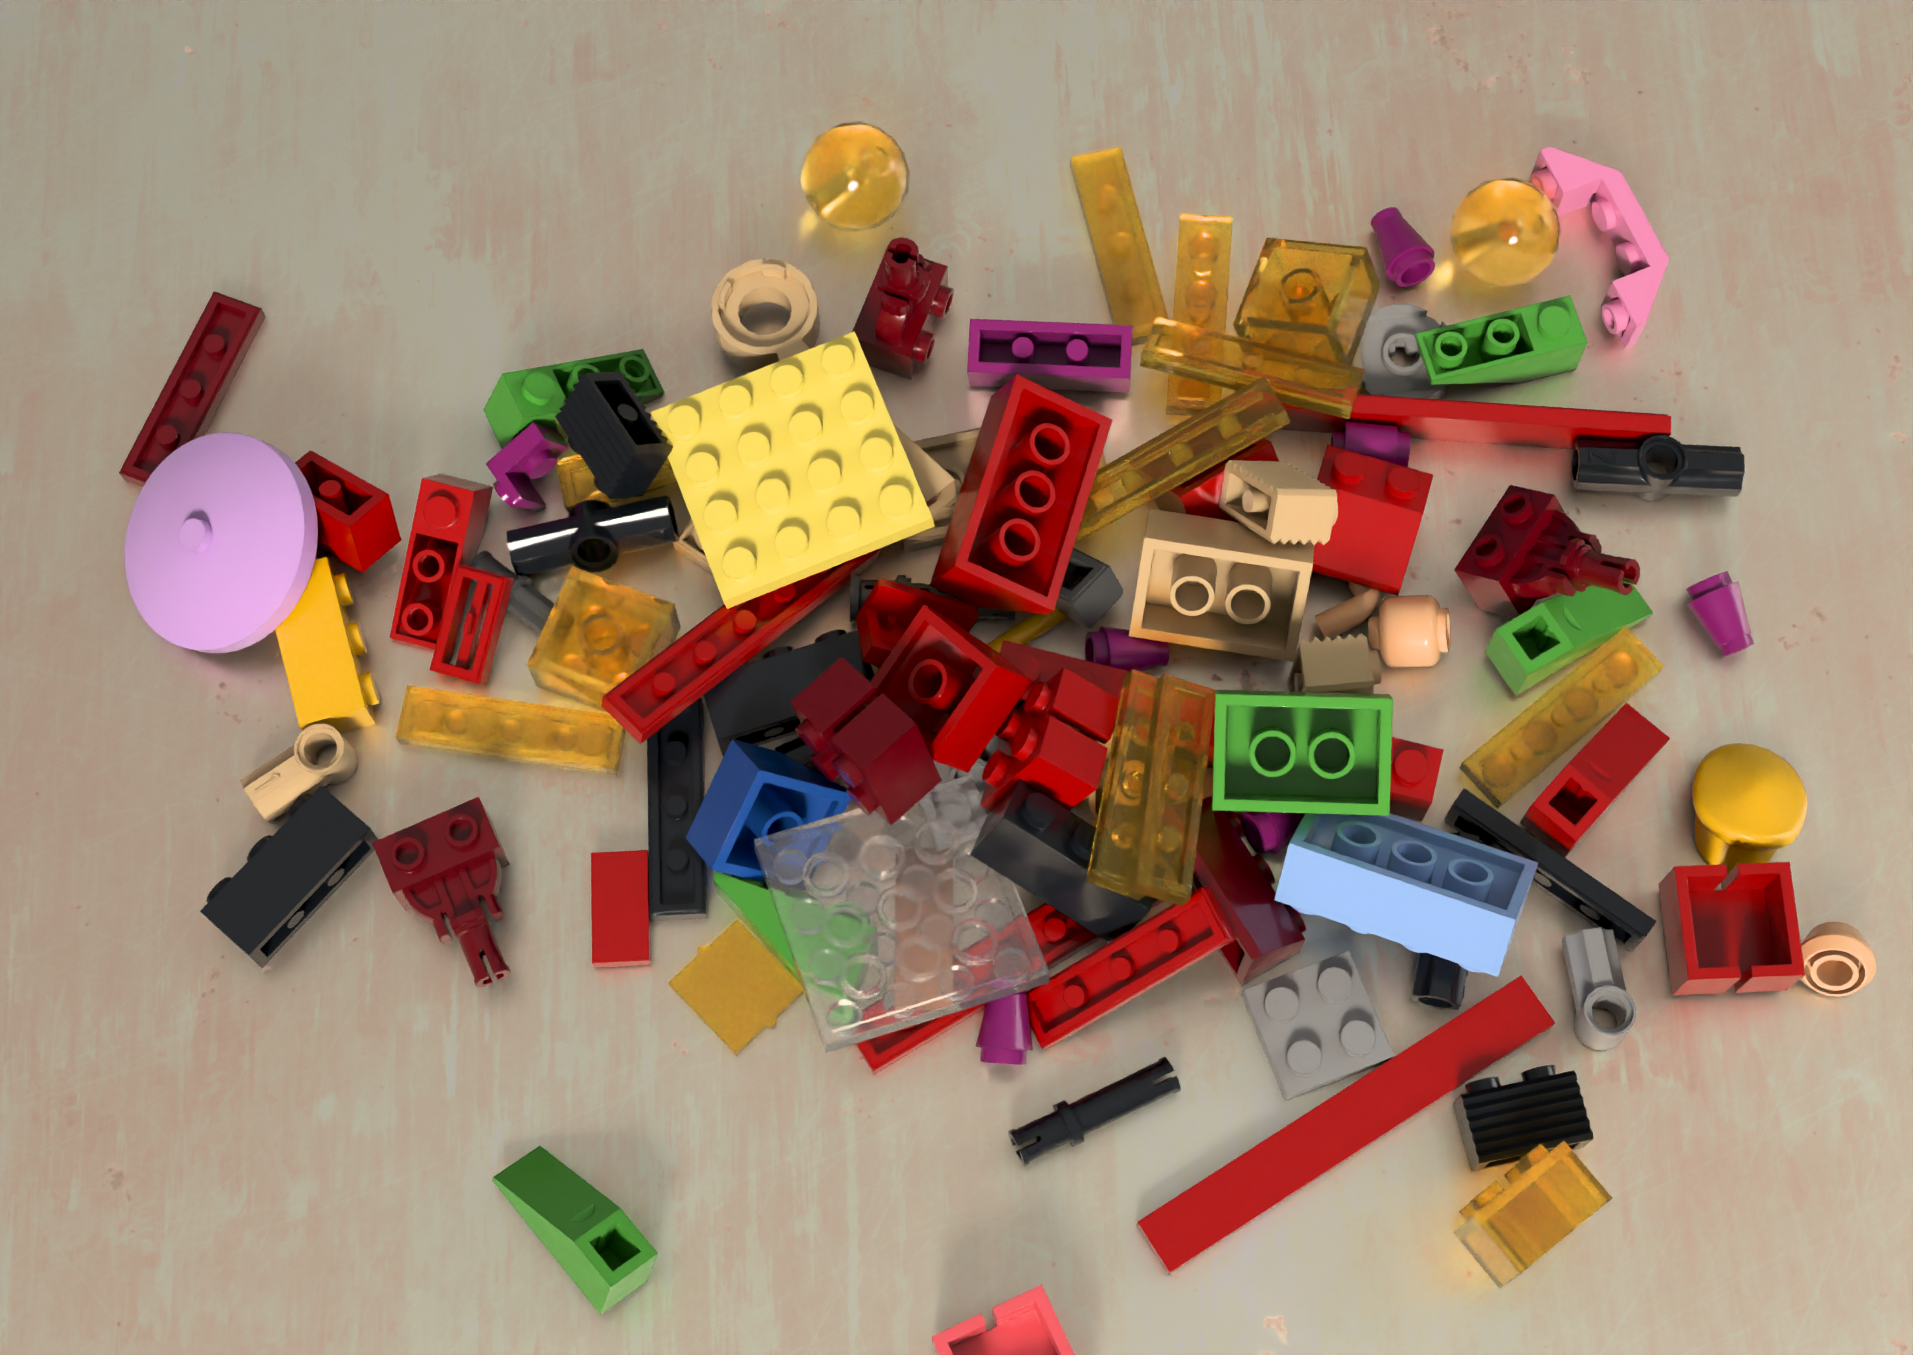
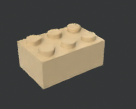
[1129,508,1314,662]

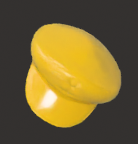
[1692,743,1807,874]

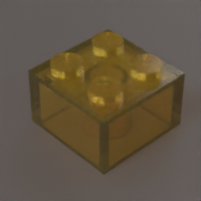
[1233,237,1381,373]
[527,566,681,713]
[1453,1141,1612,1289]

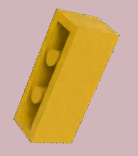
[275,557,380,734]

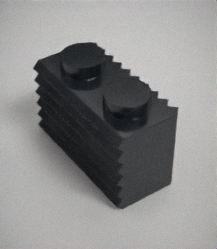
[555,372,673,499]
[1453,1065,1593,1171]

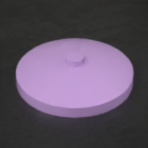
[124,432,318,653]

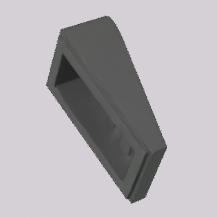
[1055,548,1123,628]

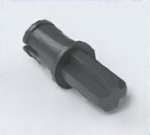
[469,551,566,637]

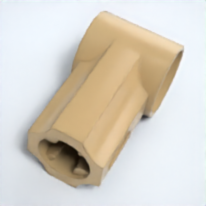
[240,724,358,823]

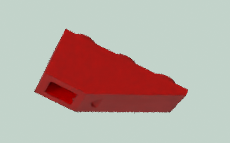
[389,474,493,649]
[1520,703,1670,858]

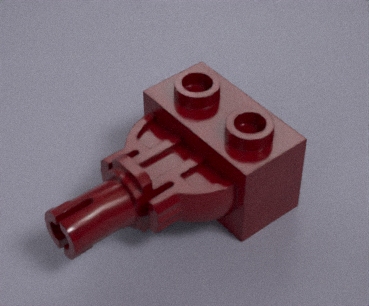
[852,237,954,380]
[1454,485,1640,618]
[372,797,511,988]

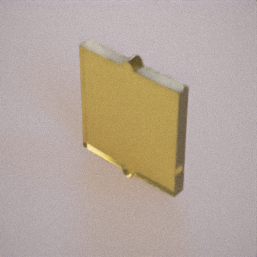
[668,919,806,1056]

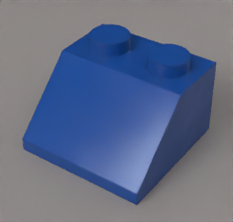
[686,739,851,892]

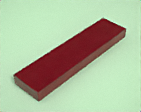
[119,291,266,487]

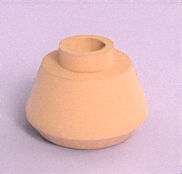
[1800,921,1876,996]

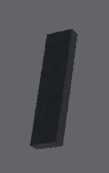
[647,698,708,921]
[1445,788,1657,950]

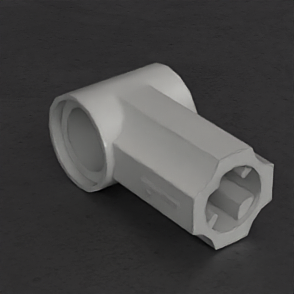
[1562,927,1636,1051]

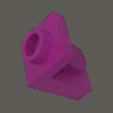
[486,422,569,512]

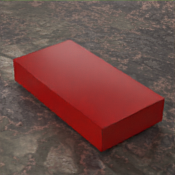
[591,850,651,968]

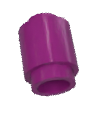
[1330,421,1411,467]

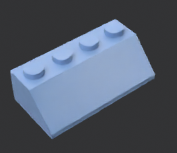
[1274,813,1538,977]

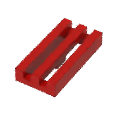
[429,563,515,685]

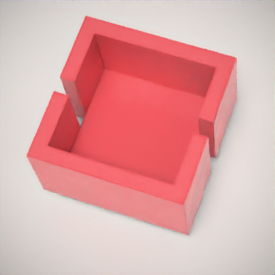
[932,1285,1074,1355]

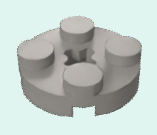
[1348,304,1448,399]

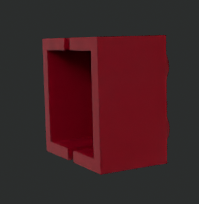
[790,657,942,826]

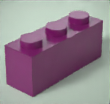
[967,319,1133,393]

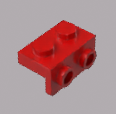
[856,578,979,668]

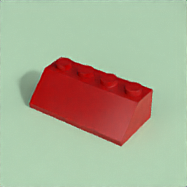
[929,374,1112,614]

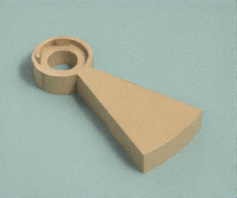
[711,259,956,516]

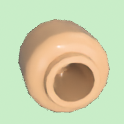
[1368,595,1451,668]

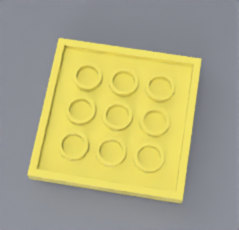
[651,331,935,609]

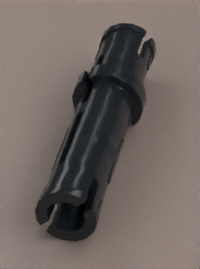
[1008,1057,1181,1166]

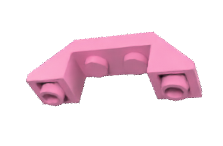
[1530,146,1669,349]

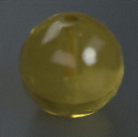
[801,121,910,232]
[1450,177,1561,287]

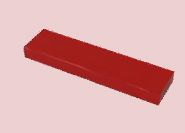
[1025,886,1237,1049]

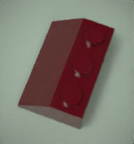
[1152,796,1306,986]

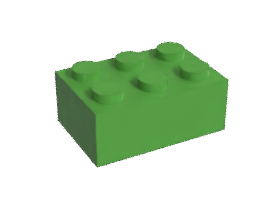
[1212,690,1393,816]

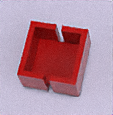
[980,667,1121,811]
[1659,862,1805,995]

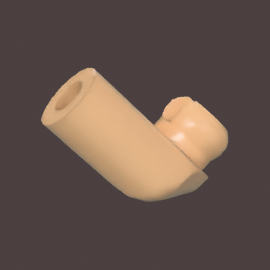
[1315,582,1385,639]

